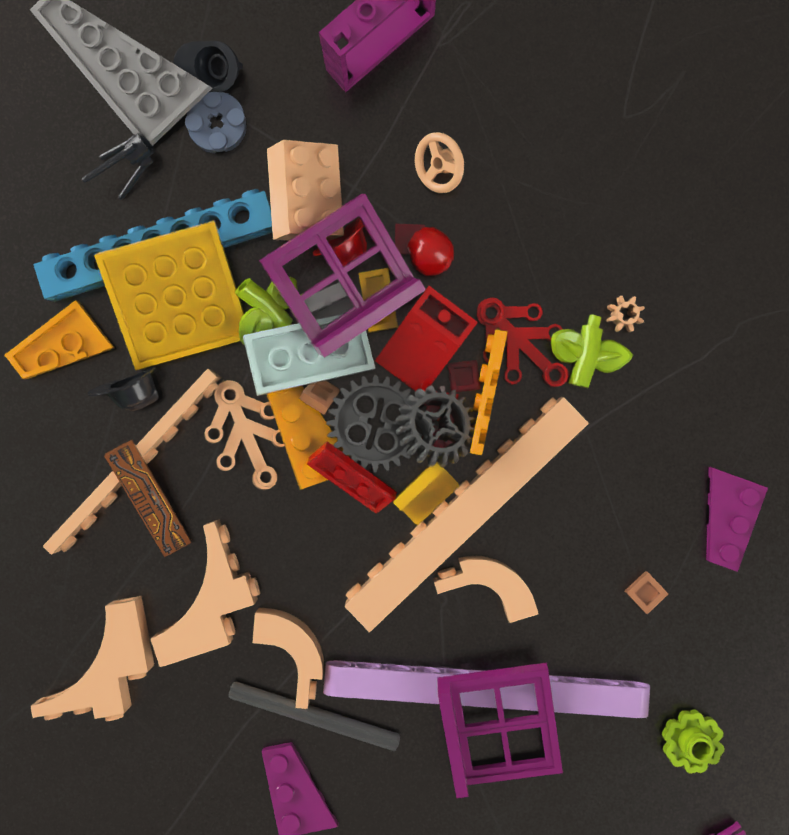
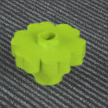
[662,710,724,774]

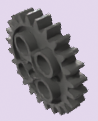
[326,375,422,472]

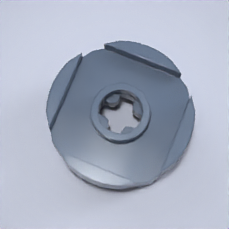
[185,92,247,153]

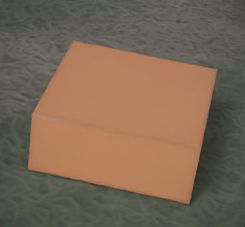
[299,380,340,415]
[625,571,668,614]

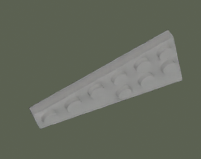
[30,0,213,146]

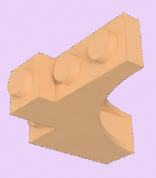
[151,519,260,667]
[31,596,154,721]

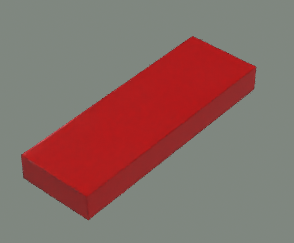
[307,441,397,514]

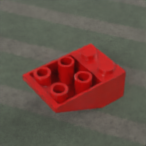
[375,286,478,392]

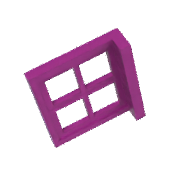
[259,194,426,358]
[437,663,563,798]

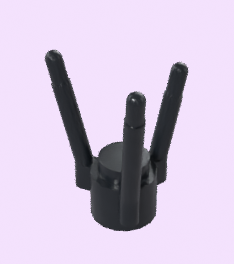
[82,133,155,200]

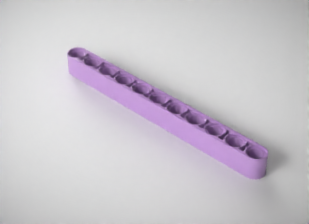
[323,661,650,718]

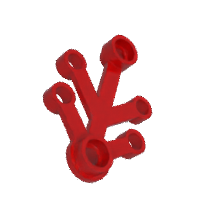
[476,298,568,387]

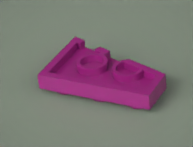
[706,467,768,572]
[262,742,338,835]

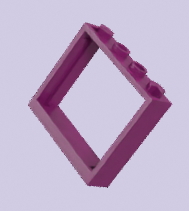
[319,0,436,93]

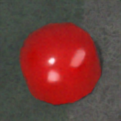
[407,227,454,276]

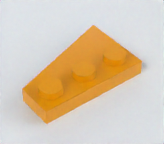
[5,300,115,379]

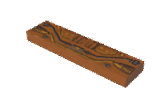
[104,440,191,557]

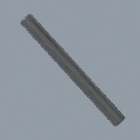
[229,682,400,751]

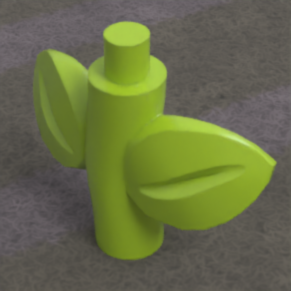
[235,277,298,345]
[551,315,633,388]

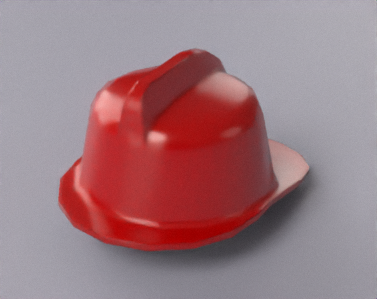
[313,218,367,266]

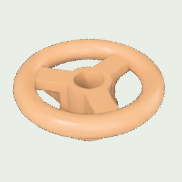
[415,132,464,193]

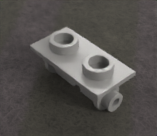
[304,283,354,320]

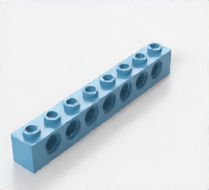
[33,189,273,302]

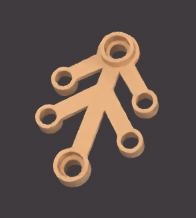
[204,380,285,490]

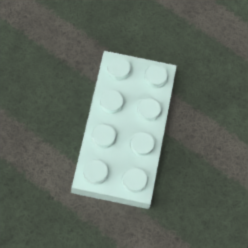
[243,314,375,396]

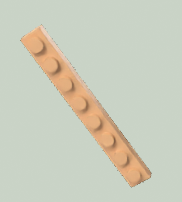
[43,369,221,555]

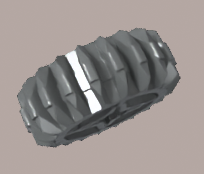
[396,385,477,467]

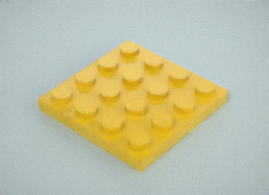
[94,220,244,370]

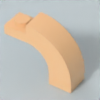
[433,556,538,623]
[253,608,324,709]

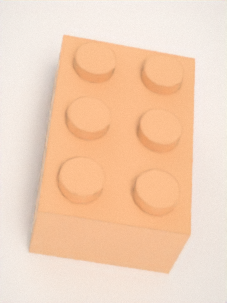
[267,140,344,241]

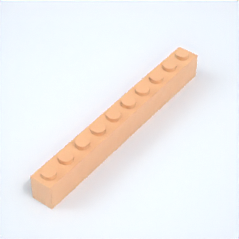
[345,397,589,633]

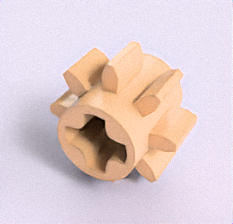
[606,296,645,332]

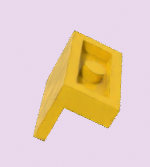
[393,462,459,525]

